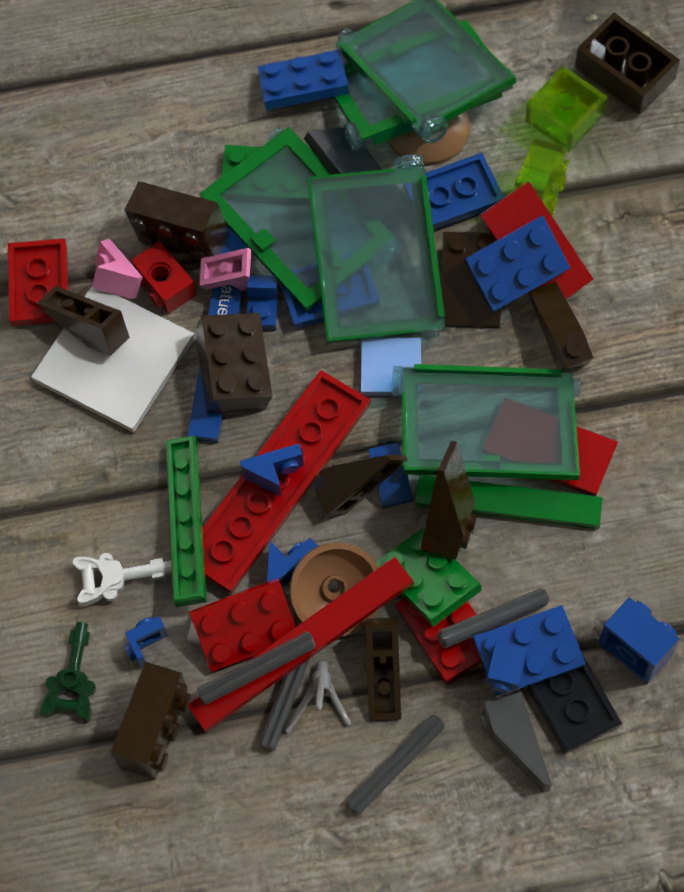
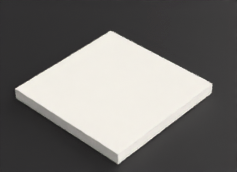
[31,286,195,433]

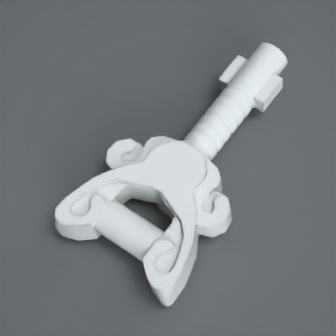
[73,553,172,607]

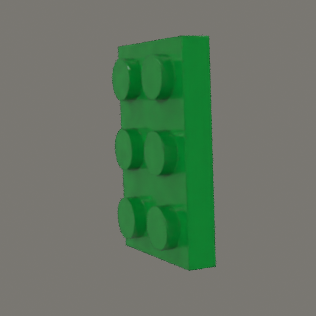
[376,528,482,627]

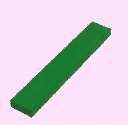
[166,435,207,607]
[415,475,603,529]

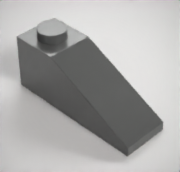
[479,692,552,793]

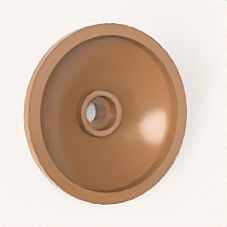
[386,89,470,165]
[290,542,379,636]

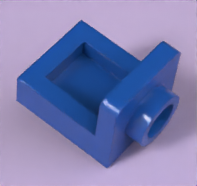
[123,616,168,668]

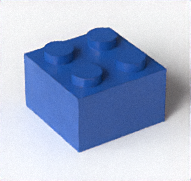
[598,597,680,685]

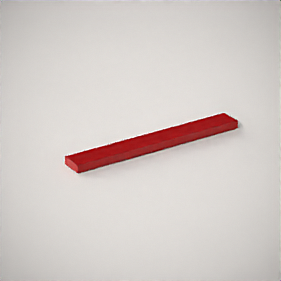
[187,557,414,732]

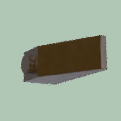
[528,282,594,374]
[36,286,130,356]
[311,455,408,514]
[366,617,401,720]

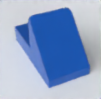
[246,275,279,331]
[368,443,412,508]
[240,444,304,496]
[267,538,318,588]

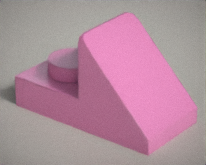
[92,239,142,299]
[199,248,251,291]

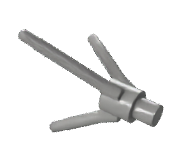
[284,661,351,734]

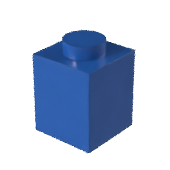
[485,640,528,693]

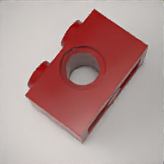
[131,241,196,314]

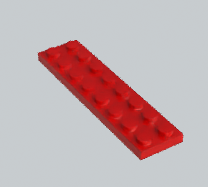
[203,370,371,595]

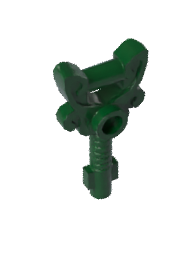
[40,622,96,722]

